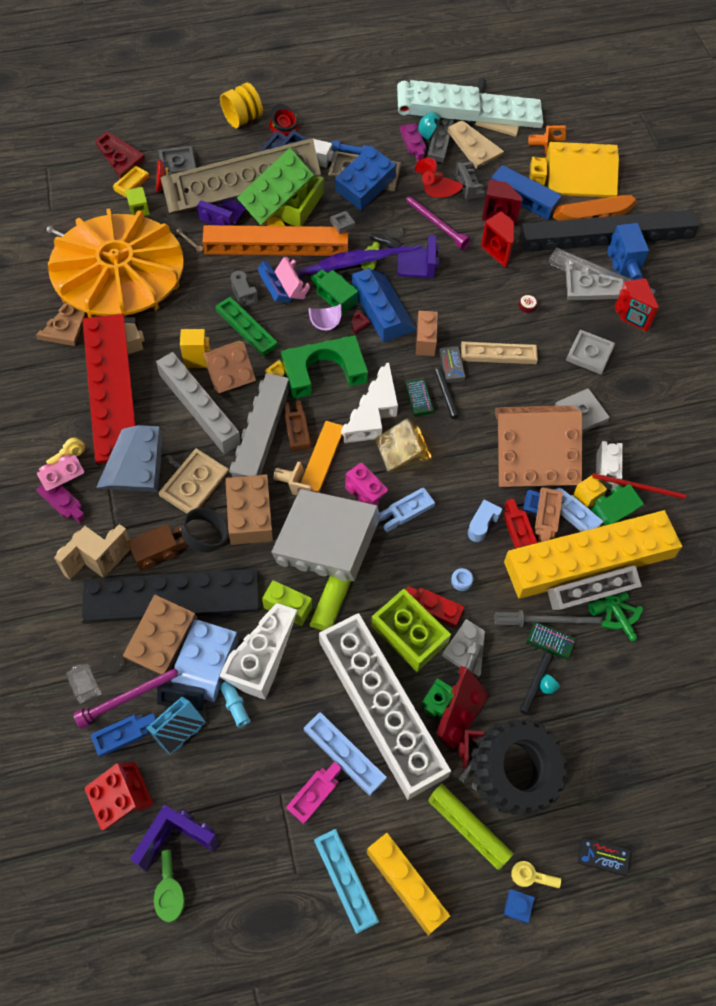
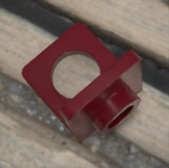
[458,730,485,769]

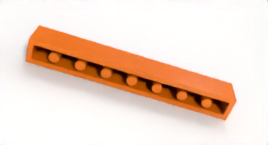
[202,225,348,256]

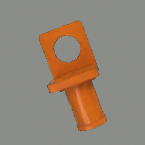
[528,126,566,154]

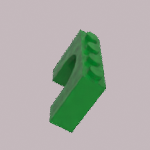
[281,336,368,399]

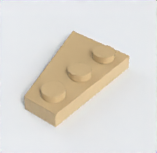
[447,121,504,169]

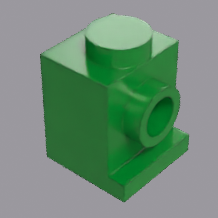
[421,678,453,719]

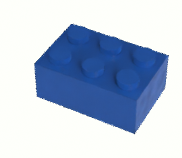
[335,145,396,210]

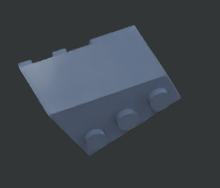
[96,425,163,492]

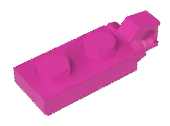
[286,762,342,825]

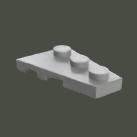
[566,265,623,300]

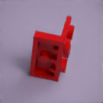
[85,762,154,830]

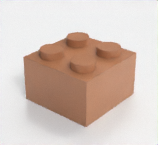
[203,341,256,393]

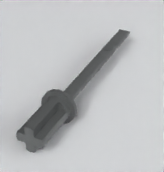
[494,610,603,627]

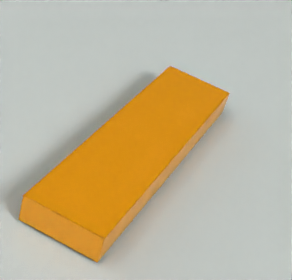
[299,421,343,493]

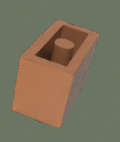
[416,311,437,356]

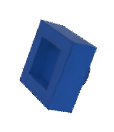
[523,490,540,514]
[503,889,534,924]

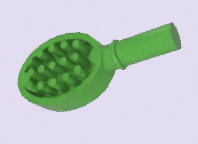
[154,850,185,923]

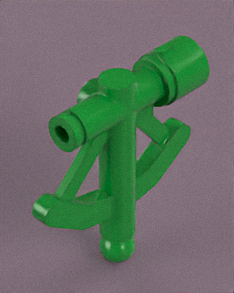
[588,592,643,642]

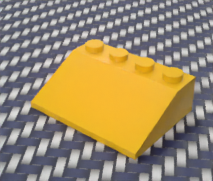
[546,142,619,197]

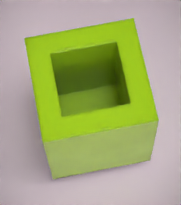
[125,187,150,216]

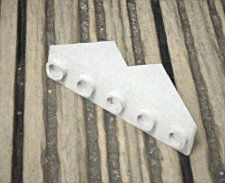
[341,363,398,443]

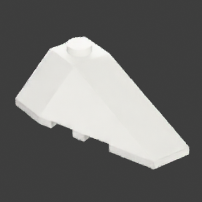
[219,603,297,700]

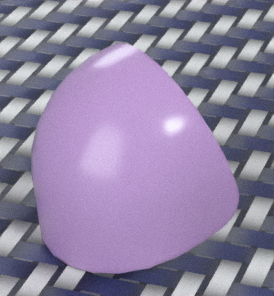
[309,304,341,330]

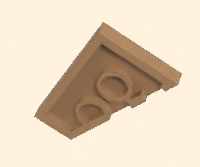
[36,302,87,346]

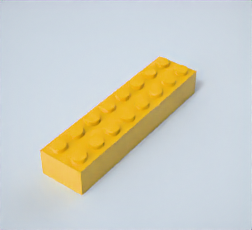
[504,510,682,599]

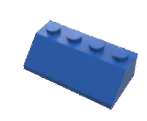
[352,268,417,342]

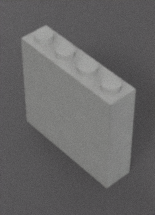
[271,489,381,581]

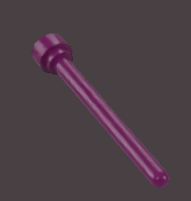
[406,196,471,250]
[74,669,179,729]

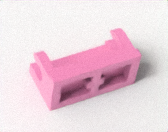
[275,257,310,299]

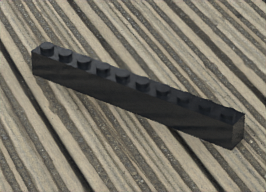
[519,209,700,252]

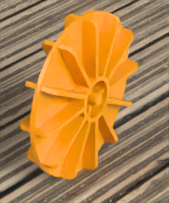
[48,209,184,318]

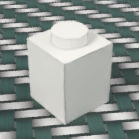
[313,139,334,168]

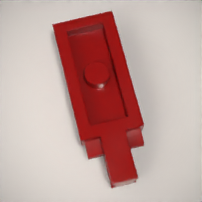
[504,499,537,549]
[406,586,464,627]

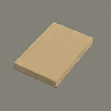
[159,448,229,514]

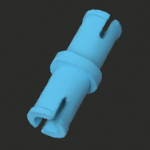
[219,681,250,728]

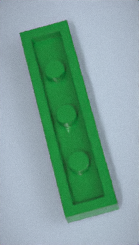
[215,297,278,357]

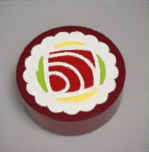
[518,294,538,313]

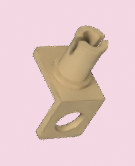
[274,462,313,495]

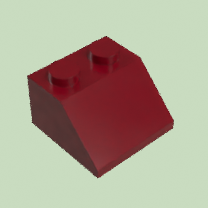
[482,179,522,226]

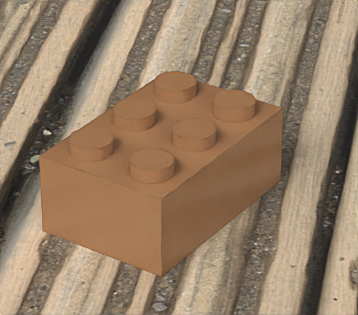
[225,475,273,545]
[123,594,198,675]

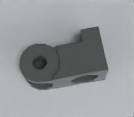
[230,271,258,308]

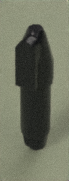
[369,234,401,248]

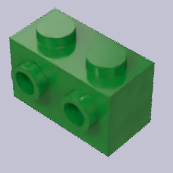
[591,484,644,526]

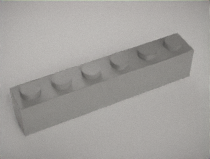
[156,352,241,455]
[230,373,289,477]

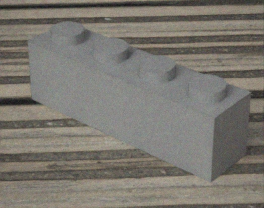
[547,566,642,610]

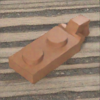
[535,488,563,543]

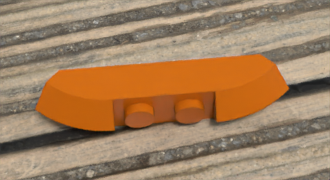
[553,195,637,221]

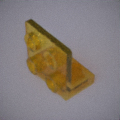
[375,419,432,472]

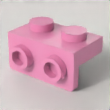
[37,454,84,491]

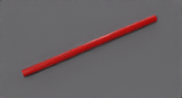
[592,473,686,499]

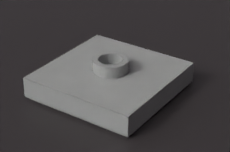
[566,330,615,374]
[555,388,610,433]

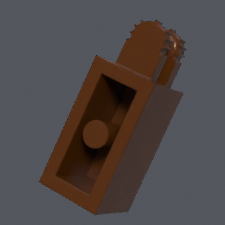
[127,524,189,571]

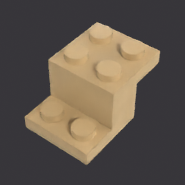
[54,524,130,580]

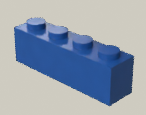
[491,165,562,220]

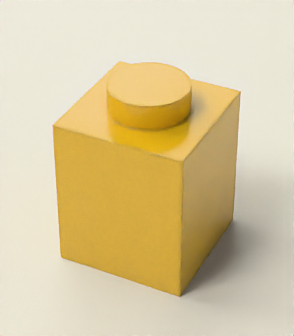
[573,476,607,509]

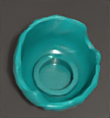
[418,112,440,141]

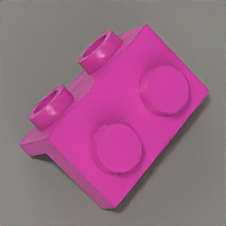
[345,463,388,507]

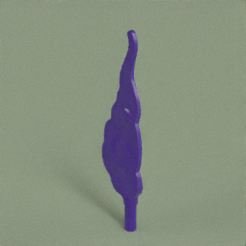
[297,245,422,276]

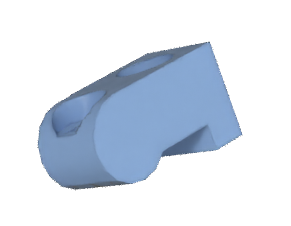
[468,500,502,542]

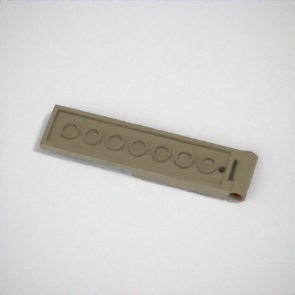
[161,138,321,214]

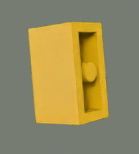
[180,329,211,368]

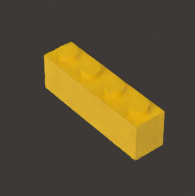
[367,833,450,936]

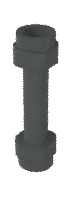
[456,642,484,686]

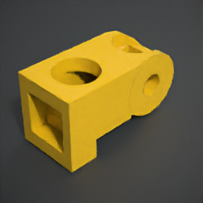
[529,157,547,186]

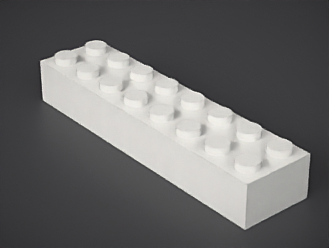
[319,613,451,800]

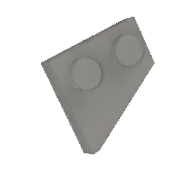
[442,619,485,679]

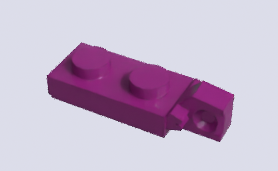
[400,123,426,162]
[36,484,86,524]

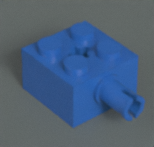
[607,223,649,280]

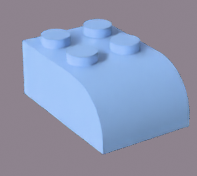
[171,619,239,703]

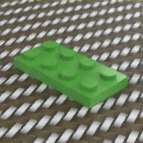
[237,148,315,226]

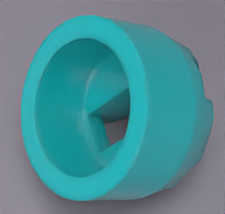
[540,674,560,694]

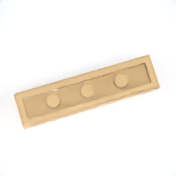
[461,342,538,364]

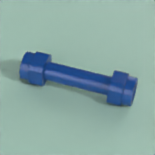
[331,140,369,154]

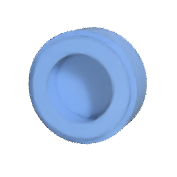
[451,568,473,591]

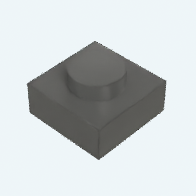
[330,211,355,234]

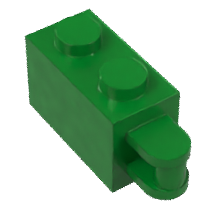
[311,270,358,315]

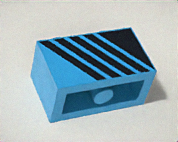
[146,697,205,754]

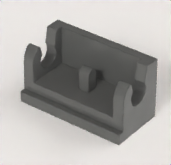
[455,162,485,200]

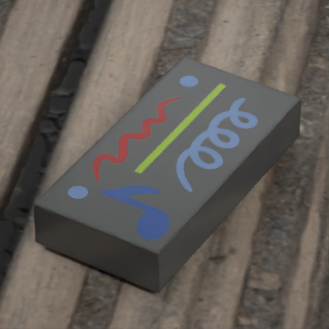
[439,346,465,383]

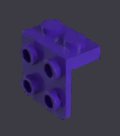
[197,200,246,226]
[397,235,439,278]

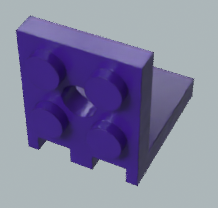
[130,805,219,872]

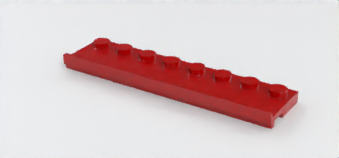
[83,313,136,464]

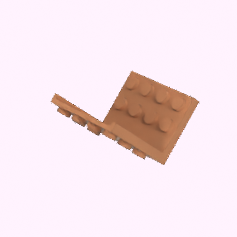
[495,405,582,487]

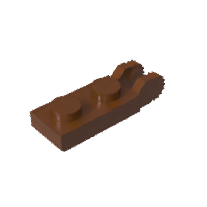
[284,400,311,451]

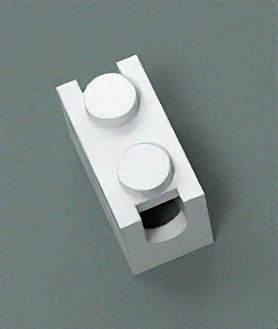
[596,441,622,490]

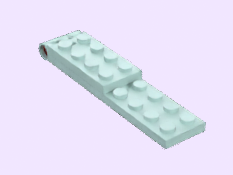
[397,80,543,128]

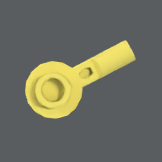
[46,438,85,465]
[511,861,561,888]

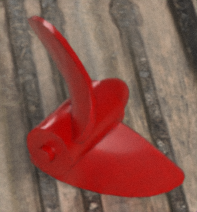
[415,158,463,198]

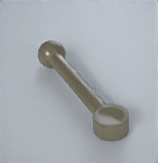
[176,228,203,254]

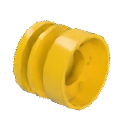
[220,82,263,128]

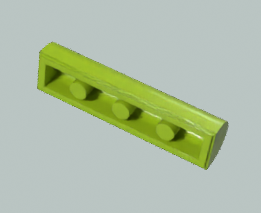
[310,576,351,631]
[428,784,514,870]

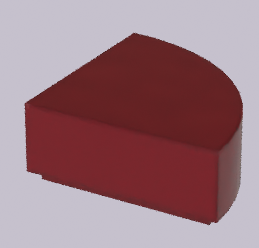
[352,310,370,335]

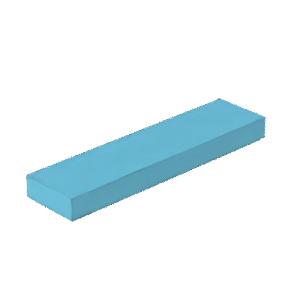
[314,829,379,934]

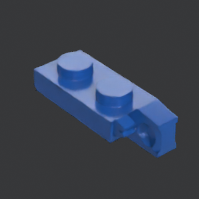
[257,261,292,303]
[91,713,156,758]

